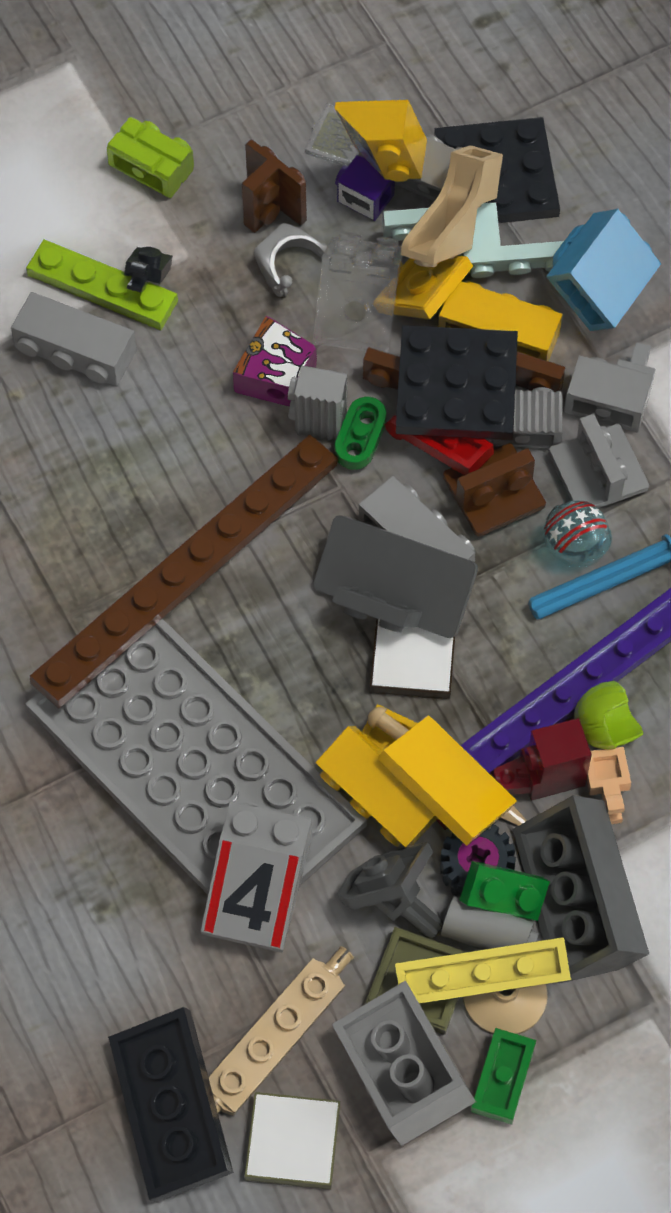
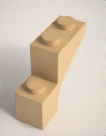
[401,145,503,267]

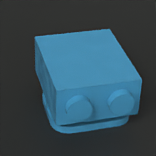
[546,209,661,331]

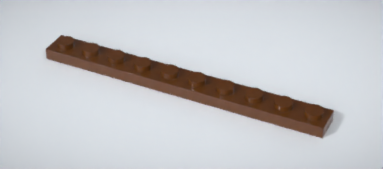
[30,435,338,709]

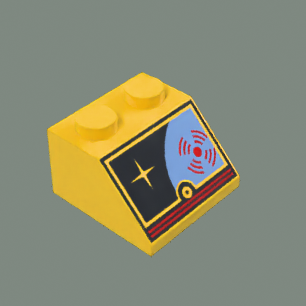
[335,100,427,182]

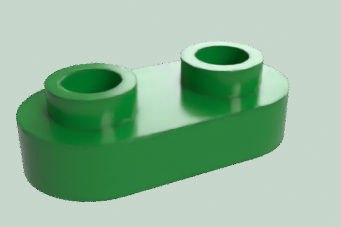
[335,397,386,470]

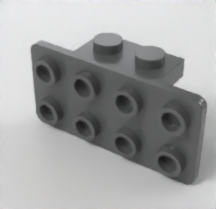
[314,515,478,638]

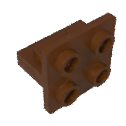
[242,139,307,233]
[443,443,546,537]

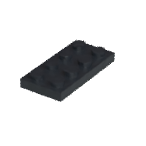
[108,1007,234,1202]

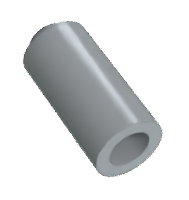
[441,896,540,950]

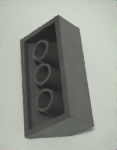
[513,795,649,983]

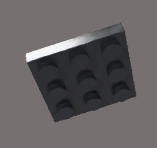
[434,117,560,223]
[396,325,518,440]

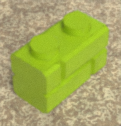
[107,117,194,198]

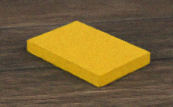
[377,715,517,846]

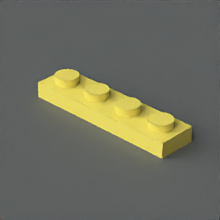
[395,937,571,1003]

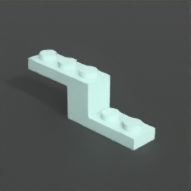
[382,202,564,278]

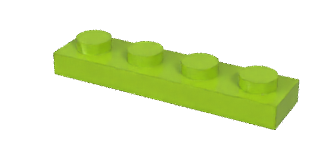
[26,239,178,331]

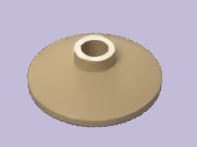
[463,984,547,1034]

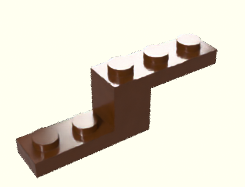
[363,347,565,392]

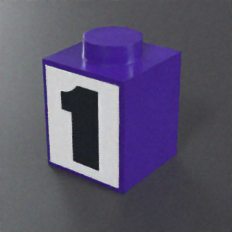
[335,155,395,221]

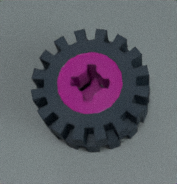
[440,824,516,896]

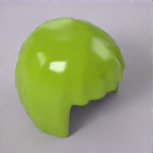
[574,681,643,749]

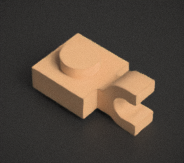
[587,747,631,824]

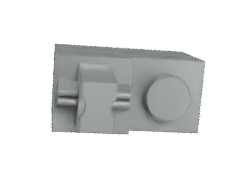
[564,342,656,432]

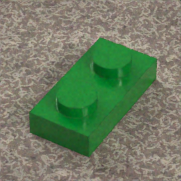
[459,861,550,921]
[471,1028,537,1125]

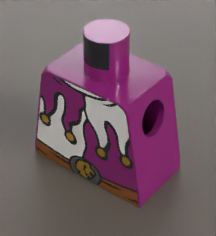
[233,316,317,407]

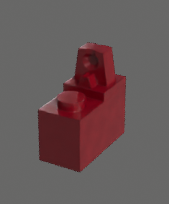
[493,718,592,801]

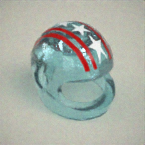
[543,500,612,567]

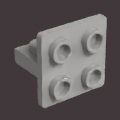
[549,414,649,513]

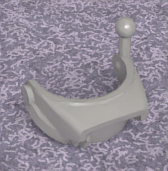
[254,223,330,297]

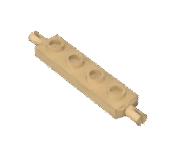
[208,946,354,1116]

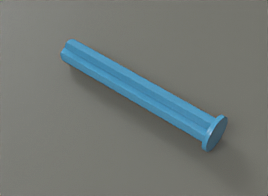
[528,534,671,619]

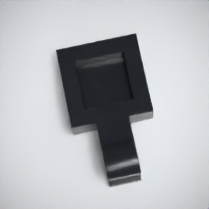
[124,247,173,292]

